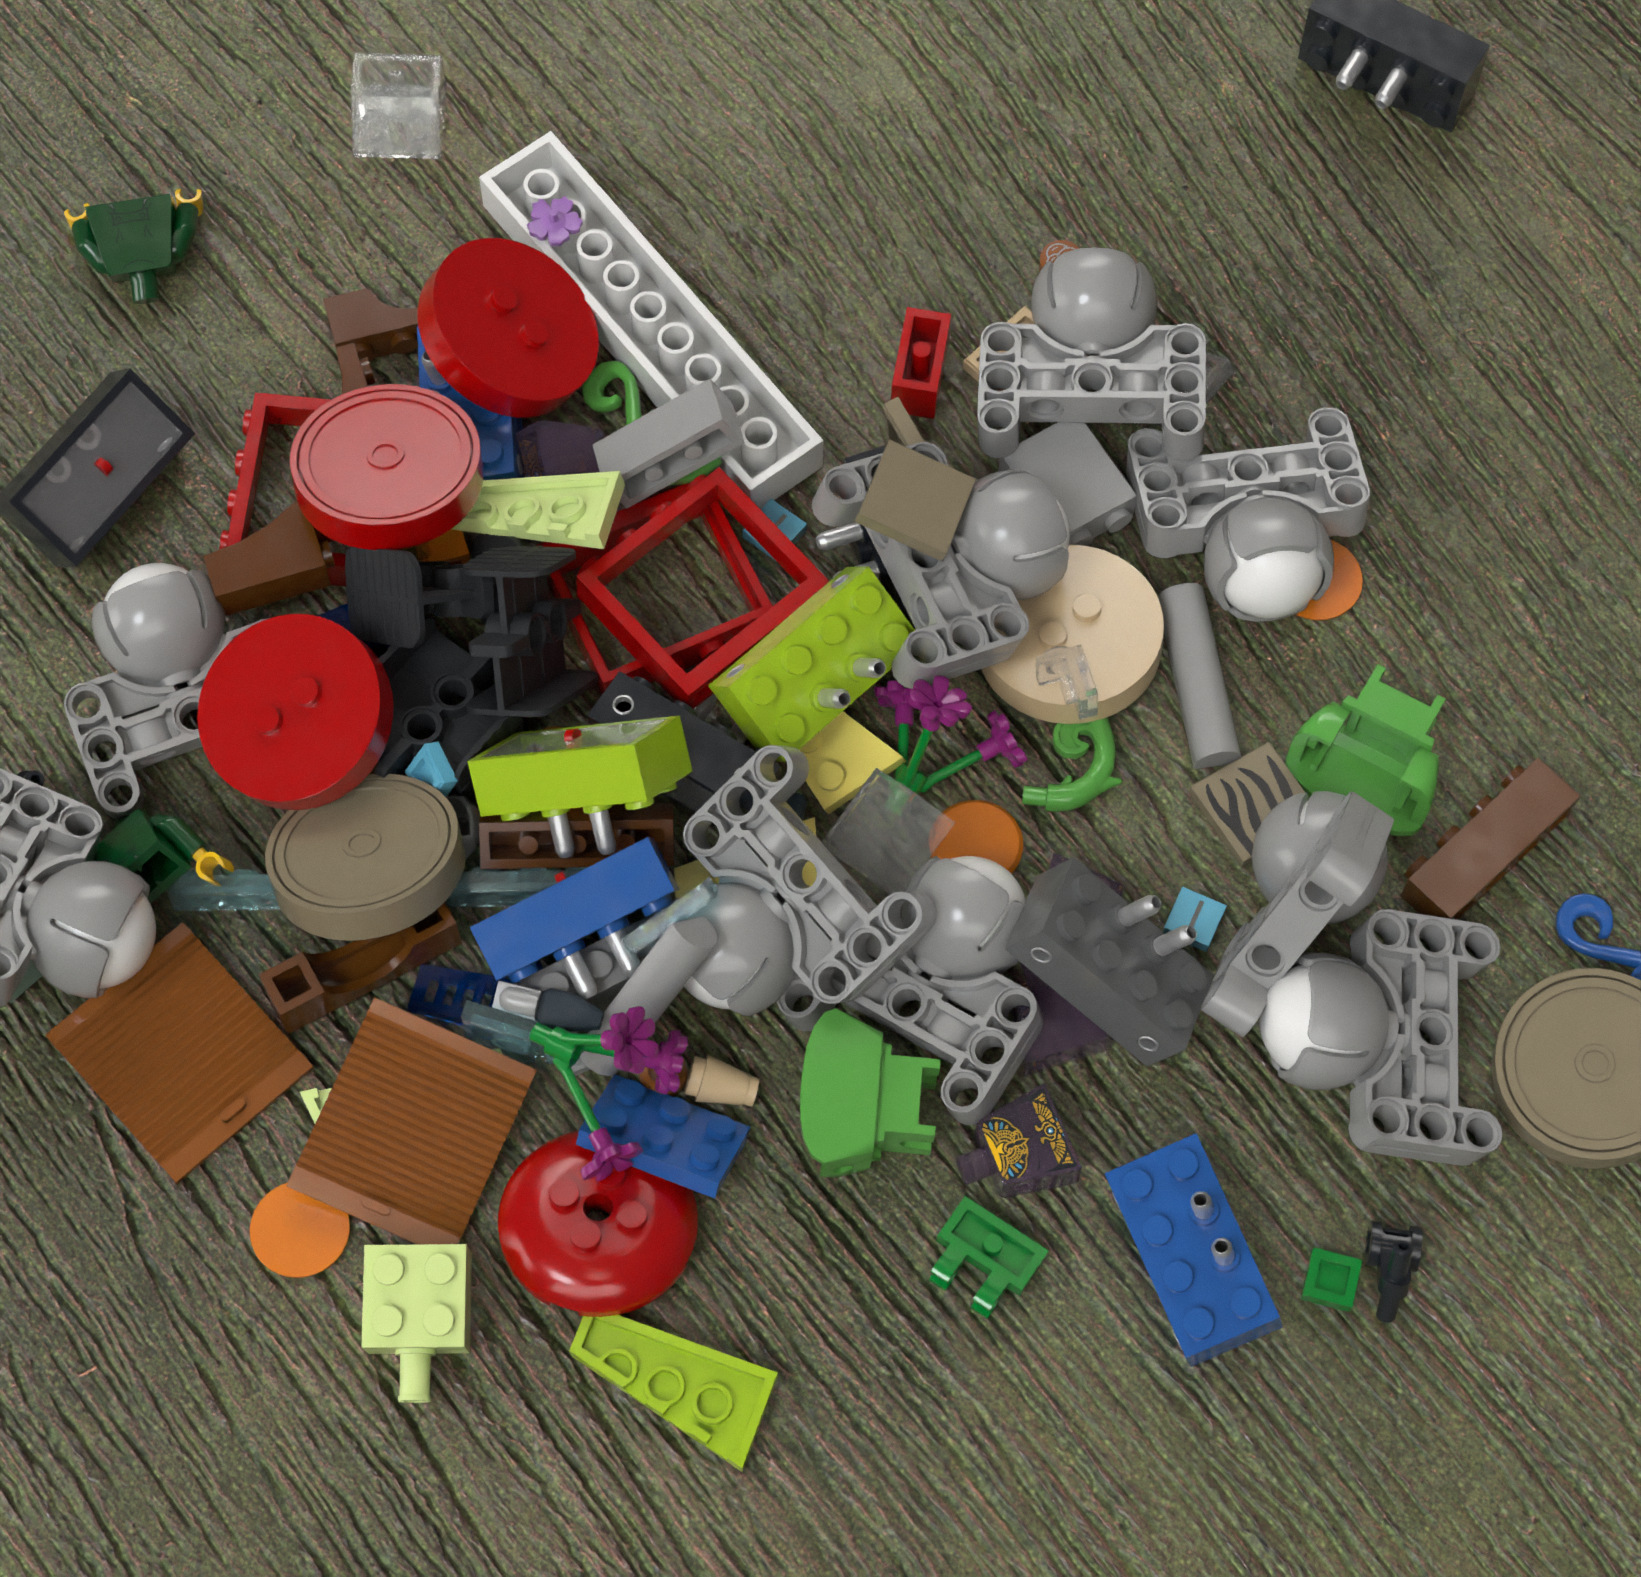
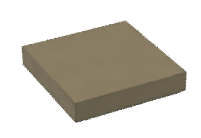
[854,439,976,561]

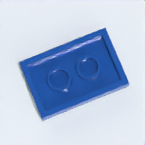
[576,1075,750,1199]

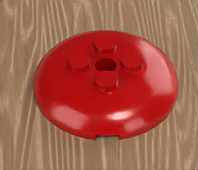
[498,1130,698,1317]

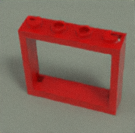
[219,392,403,586]
[576,467,829,710]
[535,483,772,694]

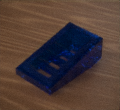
[407,964,511,1035]

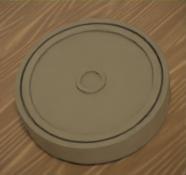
[265,774,466,941]
[1491,968,1641,1169]

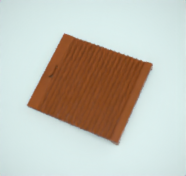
[45,922,314,1184]
[286,997,537,1244]

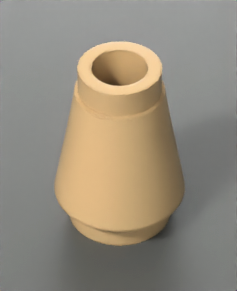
[684,1054,760,1107]

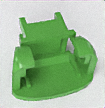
[1285,664,1446,836]
[800,1008,941,1178]

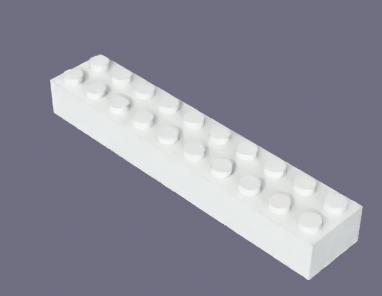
[479,131,823,509]

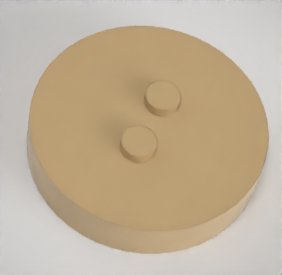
[981,544,1164,724]

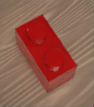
[891,307,951,419]

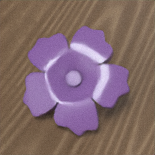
[527,196,583,246]

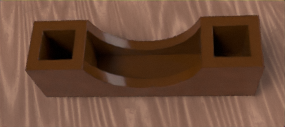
[323,288,418,362]
[259,902,462,1034]

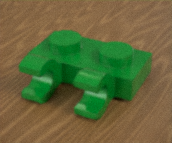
[929,1196,1049,1319]

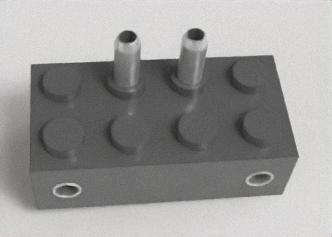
[1005,857,1214,1066]

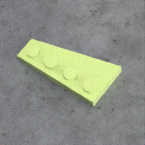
[451,471,625,549]

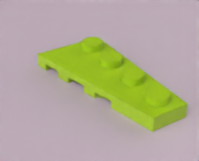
[569,1315,778,1472]

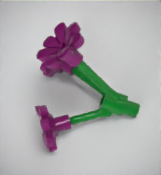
[874,675,1028,816]
[529,1006,688,1182]

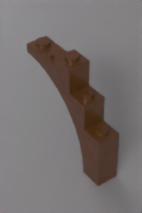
[203,343,375,616]

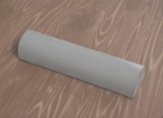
[1158,583,1242,769]
[580,915,718,1076]

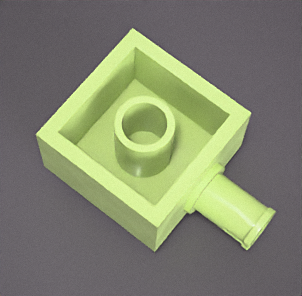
[361,1244,472,1403]

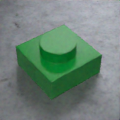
[1300,1247,1362,1312]

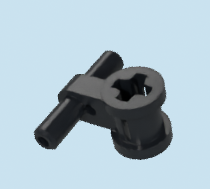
[1365,1220,1423,1323]

